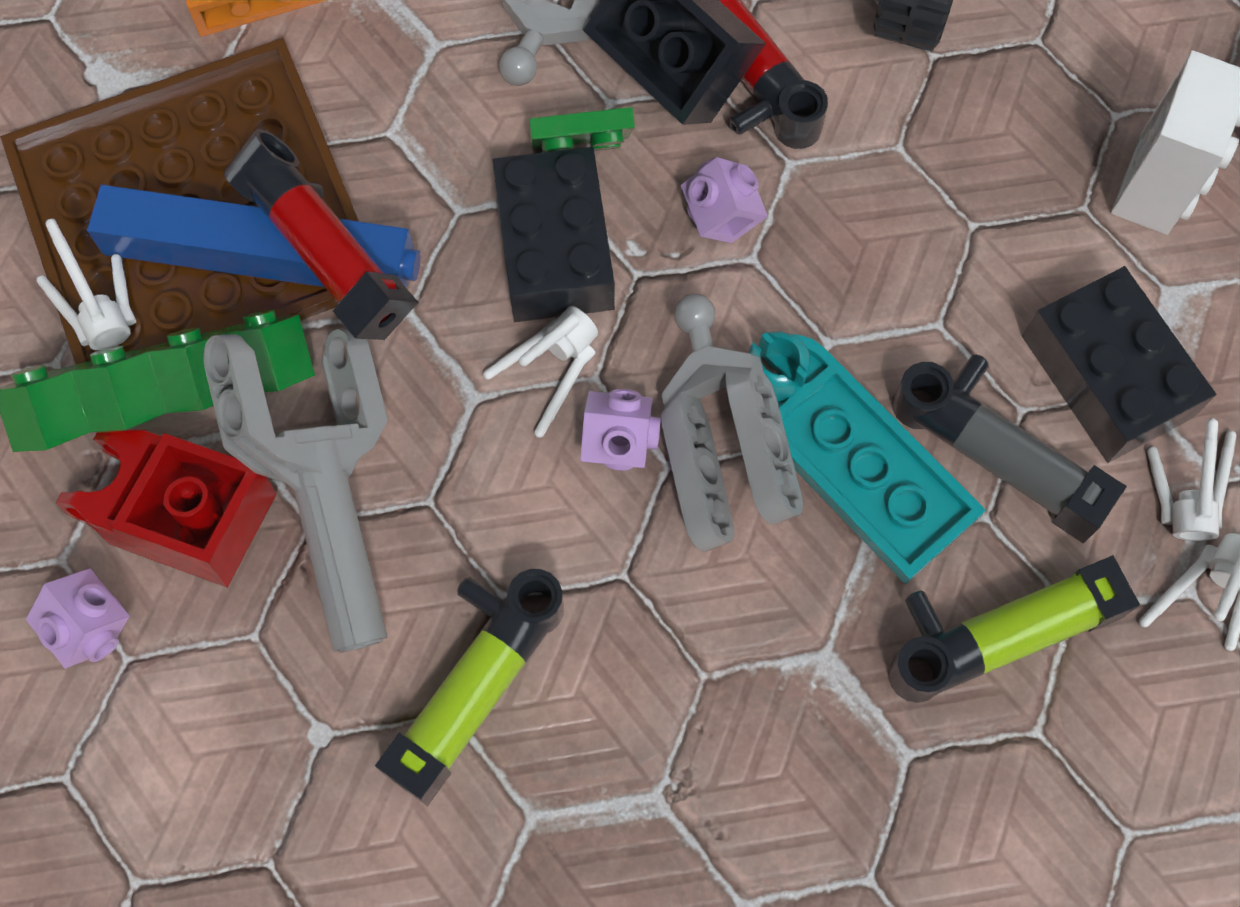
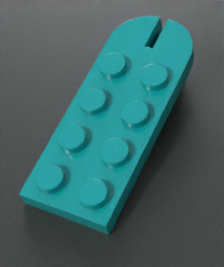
[749,331,987,585]

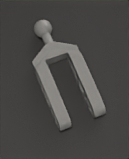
[499,0,602,86]
[661,294,803,552]

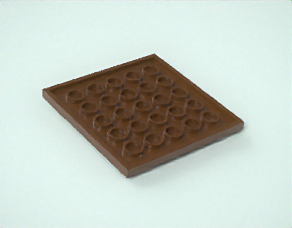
[0,38,359,364]

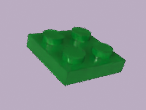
[529,107,635,153]

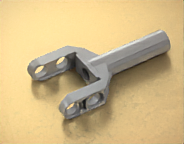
[203,329,388,653]

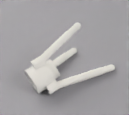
[37,219,136,350]
[483,306,598,438]
[1147,418,1236,541]
[1139,533,1240,651]

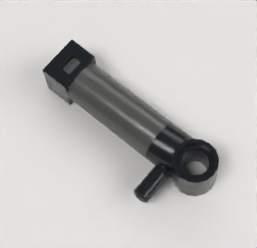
[892,354,1127,544]

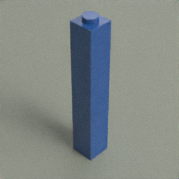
[87,185,421,288]

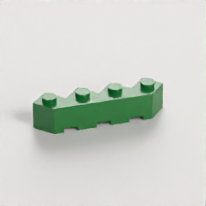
[0,309,315,452]

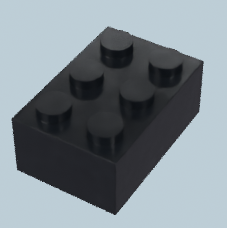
[583,0,766,125]
[492,146,615,323]
[1022,266,1217,464]

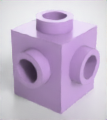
[681,157,768,243]
[581,389,661,470]
[26,568,130,669]

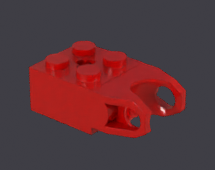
[55,430,277,588]

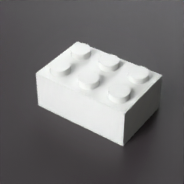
[1110,50,1240,235]

